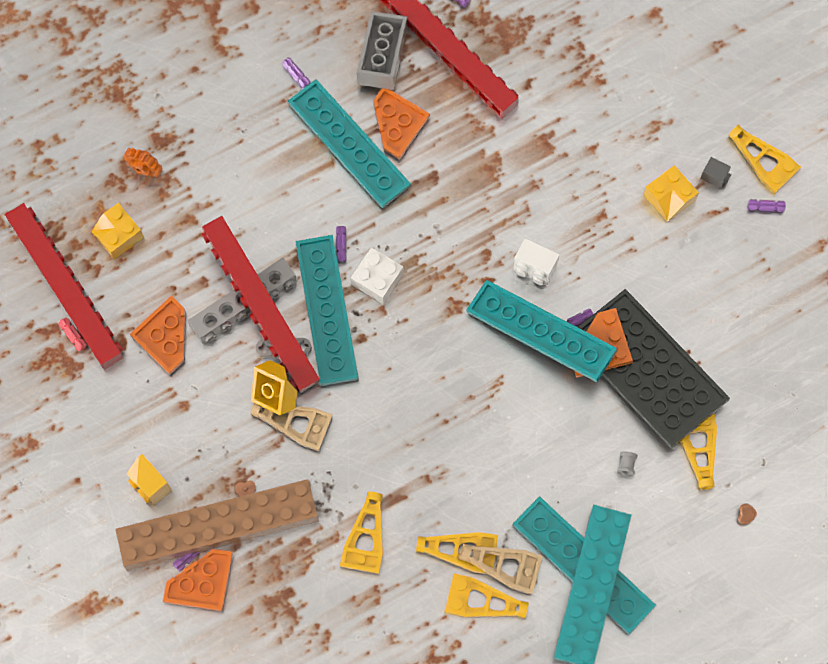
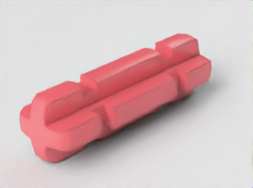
[59,317,87,351]

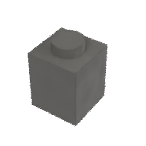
[700,157,732,188]

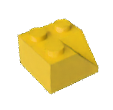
[643,165,699,222]
[91,203,144,260]
[251,360,297,415]
[127,454,172,506]

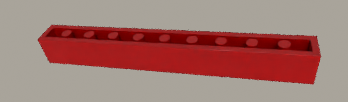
[380,0,519,119]
[4,203,124,370]
[201,216,320,393]

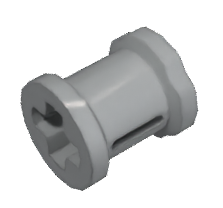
[617,451,638,475]

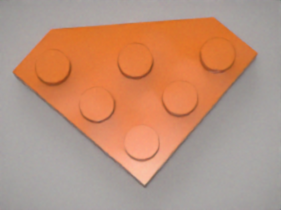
[373,88,430,160]
[130,295,185,375]
[574,308,633,378]
[163,549,233,612]

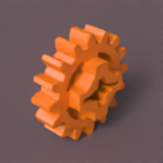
[123,148,163,177]

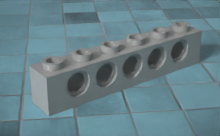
[188,258,297,344]

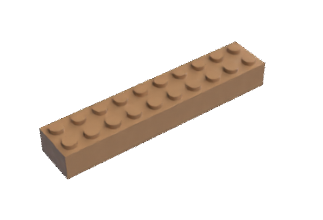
[115,479,319,571]

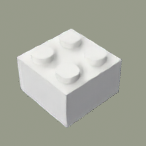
[513,238,559,286]
[351,248,404,304]

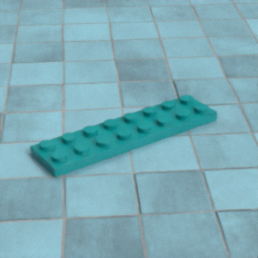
[288,79,411,209]
[295,235,359,386]
[466,280,617,382]
[512,496,656,635]
[553,504,632,664]

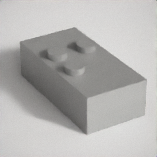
[357,11,407,90]

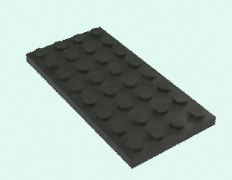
[578,289,730,449]

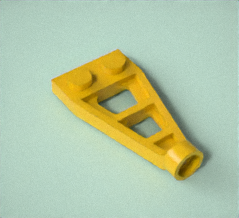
[728,124,801,194]
[681,413,717,490]
[340,491,383,574]
[416,532,498,575]
[445,573,529,618]

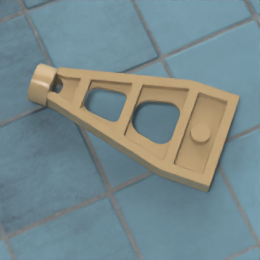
[250,403,333,452]
[459,544,543,595]

